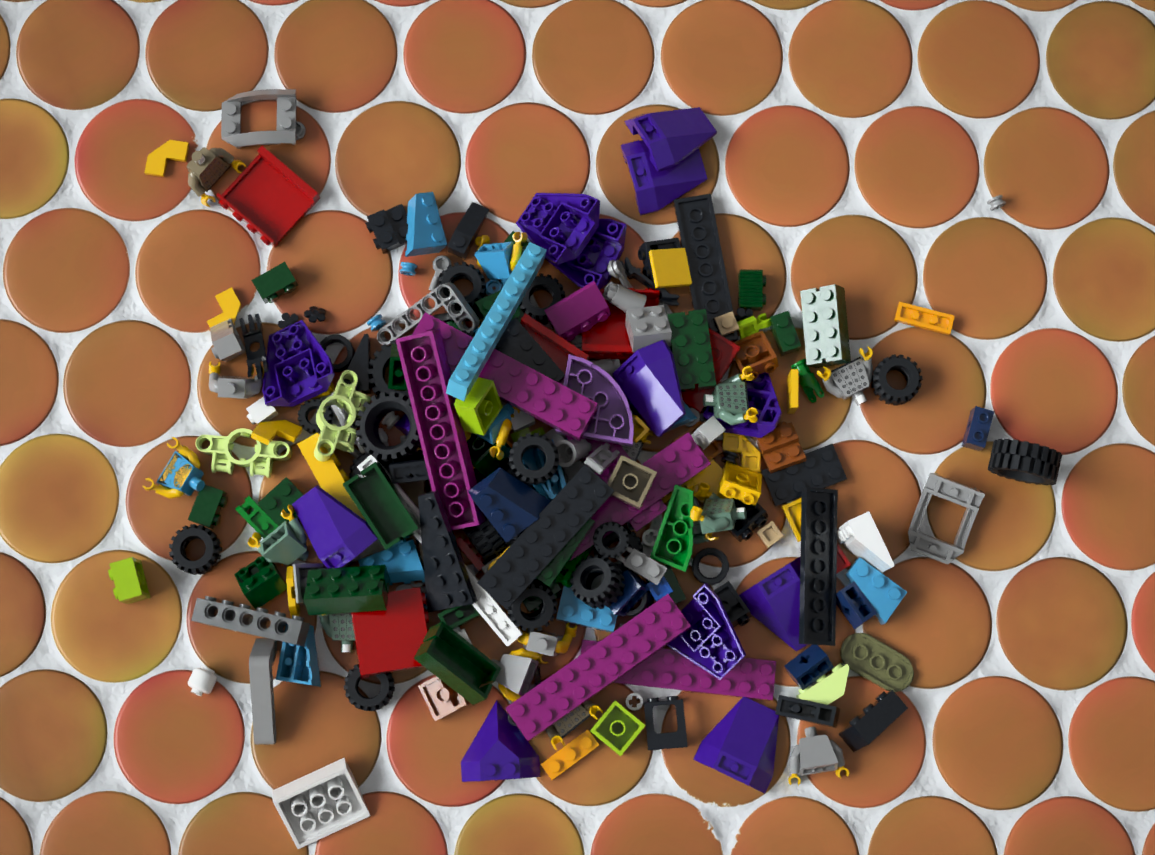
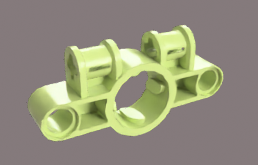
[314,370,371,462]
[195,428,292,478]

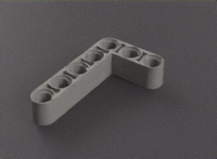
[377,282,480,345]
[249,638,277,745]

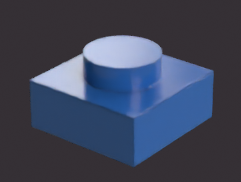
[646,576,673,602]

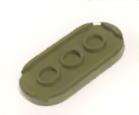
[840,633,914,692]

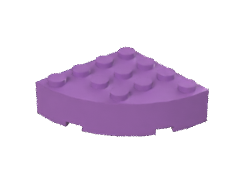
[555,354,634,447]

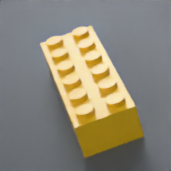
[297,433,367,522]

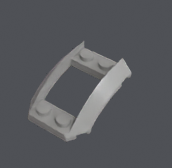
[221,89,296,149]
[908,473,985,565]

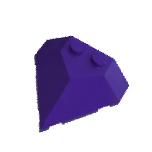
[703,372,782,438]
[461,700,541,782]

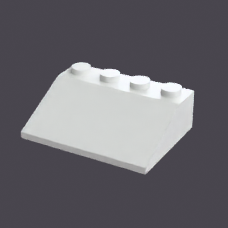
[837,512,895,573]
[272,758,370,849]

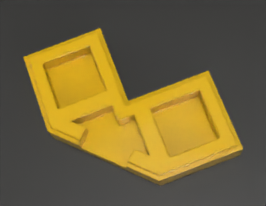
[145,140,189,177]
[207,287,241,327]
[251,420,303,445]
[722,432,761,473]
[286,566,300,619]

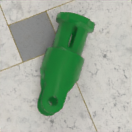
[791,359,824,403]

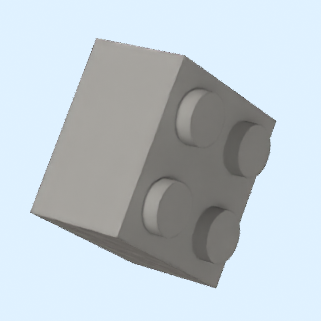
[625,305,672,353]

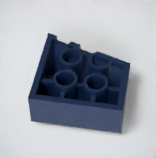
[468,467,551,543]

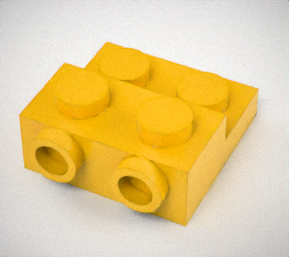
[719,461,762,506]

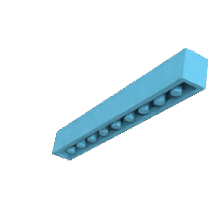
[446,242,547,401]

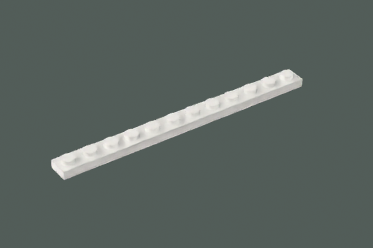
[357,455,523,647]

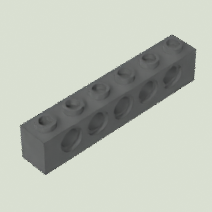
[191,596,310,647]

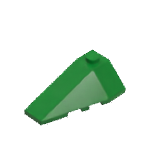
[650,484,694,572]

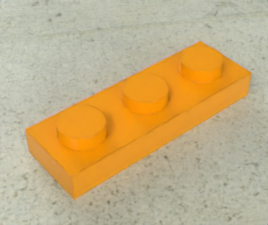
[894,302,955,335]
[540,729,599,780]

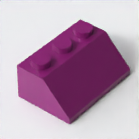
[544,281,612,342]

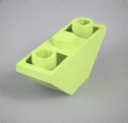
[796,663,849,705]

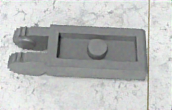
[584,443,620,475]
[614,546,668,586]

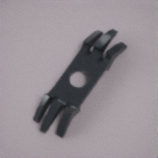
[620,257,680,306]
[239,314,269,380]

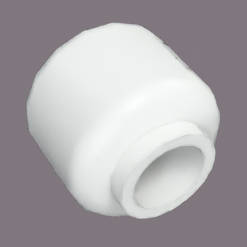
[188,666,217,696]

